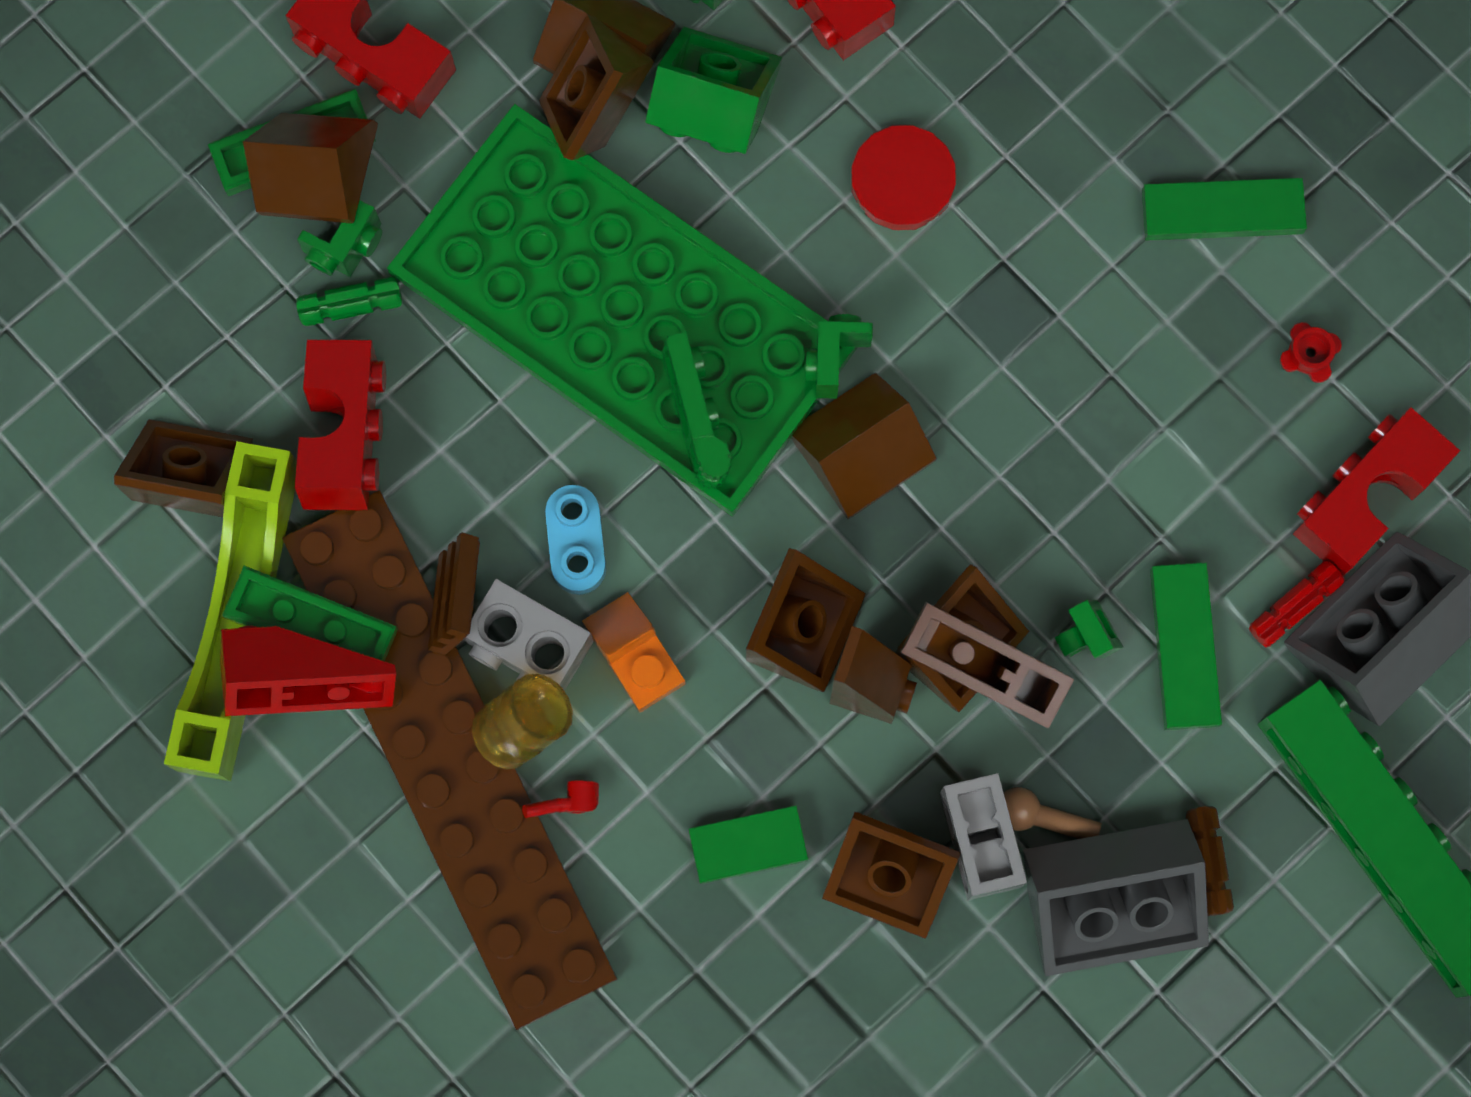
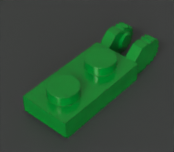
[662,331,732,489]

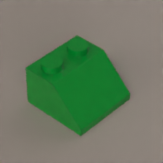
[645,27,783,154]

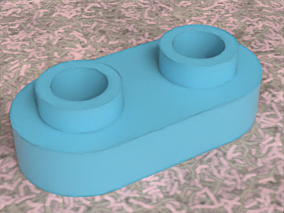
[545,485,606,595]

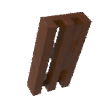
[428,532,480,655]

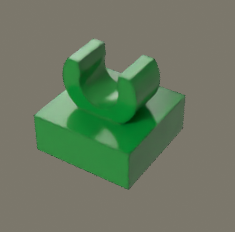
[1055,599,1124,659]

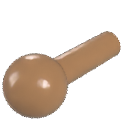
[1004,787,1102,839]

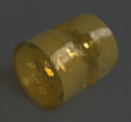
[472,674,573,769]

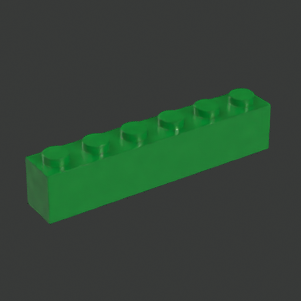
[1257,680,1471,998]

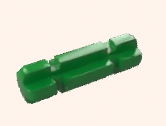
[296,277,402,326]

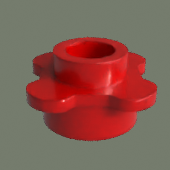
[1280,322,1342,383]

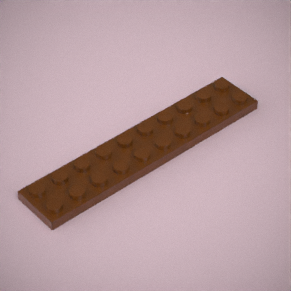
[282,490,618,1030]

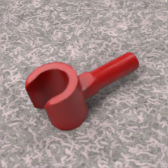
[522,781,599,818]

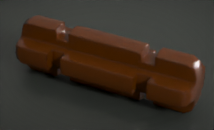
[1186,806,1234,916]

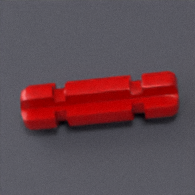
[1249,561,1345,647]

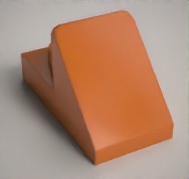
[582,592,686,713]

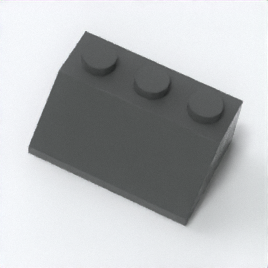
[1284,532,1471,727]
[1023,819,1209,976]

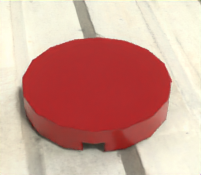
[851,125,956,230]

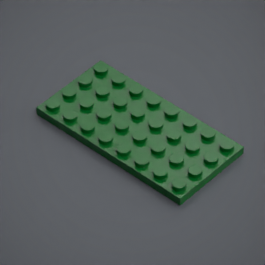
[387,104,858,517]

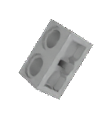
[464,579,594,698]
[939,773,1027,901]

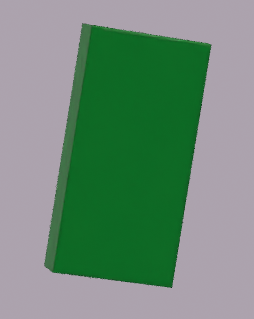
[688,805,808,884]

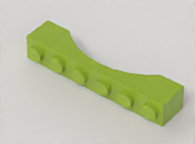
[164,441,297,782]

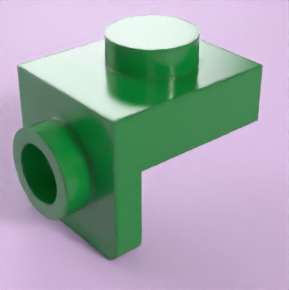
[297,200,382,278]
[805,314,873,399]

